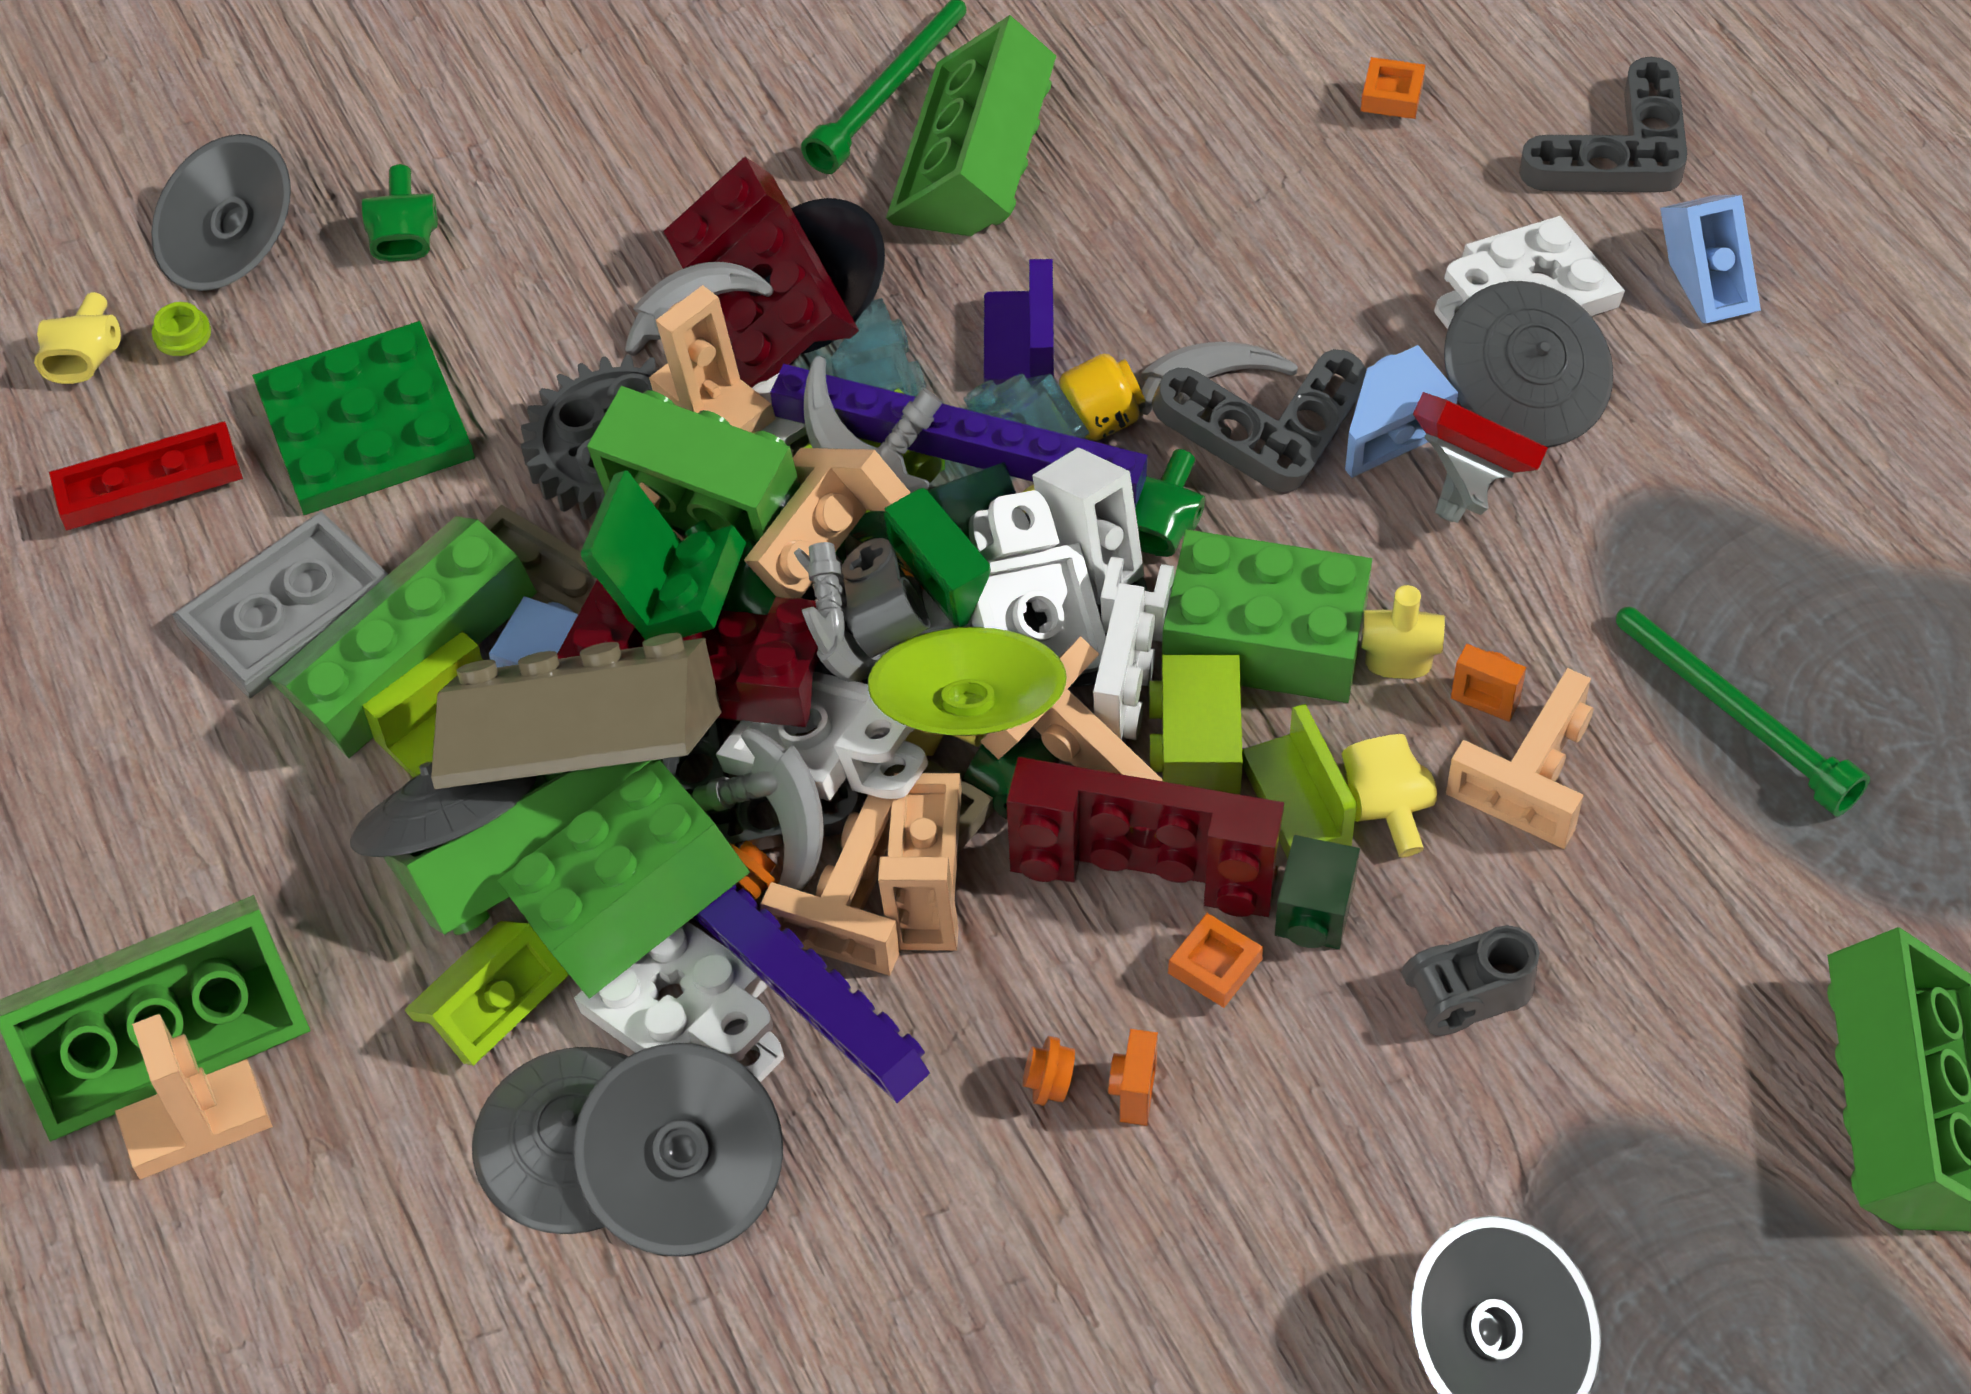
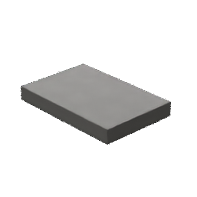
[172,511,388,699]

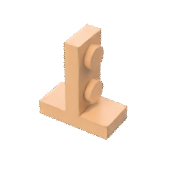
[649,285,775,433]
[744,448,911,598]
[980,636,1163,781]
[1446,668,1594,849]
[878,773,962,951]
[761,795,899,976]
[115,1014,273,1180]

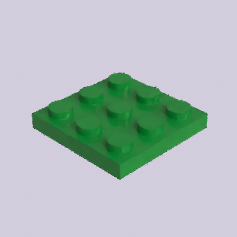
[252,321,475,515]

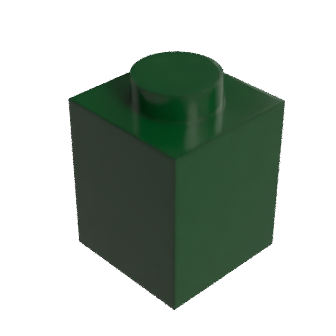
[1274,835,1360,950]

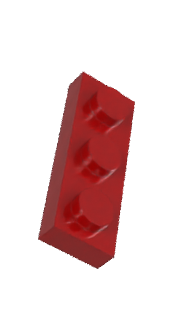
[49,421,243,531]

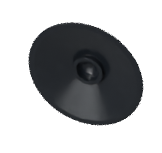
[759,198,885,354]

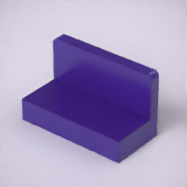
[984,259,1054,387]

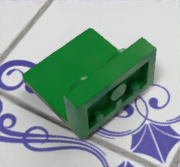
[580,470,746,640]

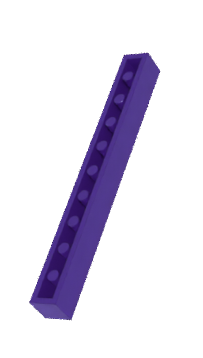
[770,364,1148,508]
[693,885,930,1103]

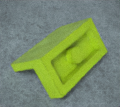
[362,631,483,778]
[1242,704,1357,859]
[405,921,569,1066]

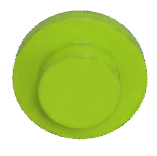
[151,302,211,356]

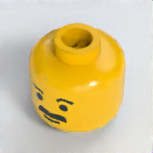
[1053,353,1146,442]

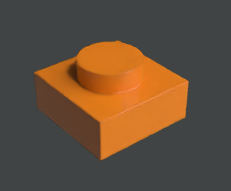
[1361,57,1426,119]
[1451,644,1527,722]
[1168,913,1263,1008]
[1108,1029,1158,1126]

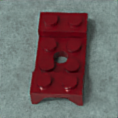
[663,156,859,388]
[557,579,819,728]
[1007,757,1284,918]

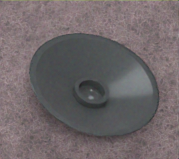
[151,134,291,291]
[1444,281,1614,447]
[350,762,536,857]
[573,1043,783,1256]
[472,1047,628,1234]
[1411,1216,1601,1394]

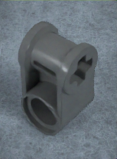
[842,538,930,658]
[1401,925,1540,1036]

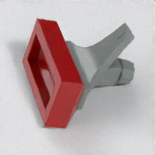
[1413,392,1548,523]

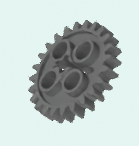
[521,355,657,520]

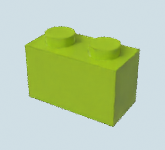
[1149,655,1243,795]

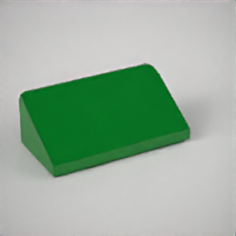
[884,488,991,628]

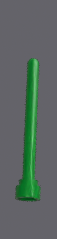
[801,0,967,174]
[1616,607,1870,817]

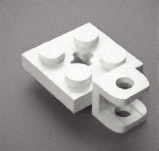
[1434,216,1625,329]
[969,490,1106,674]
[1093,557,1174,744]
[716,671,928,801]
[574,922,784,1082]

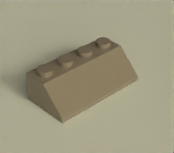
[431,633,722,789]

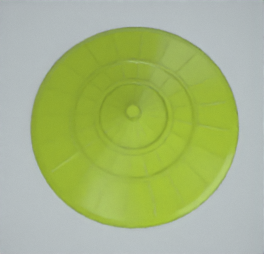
[868,627,1067,736]

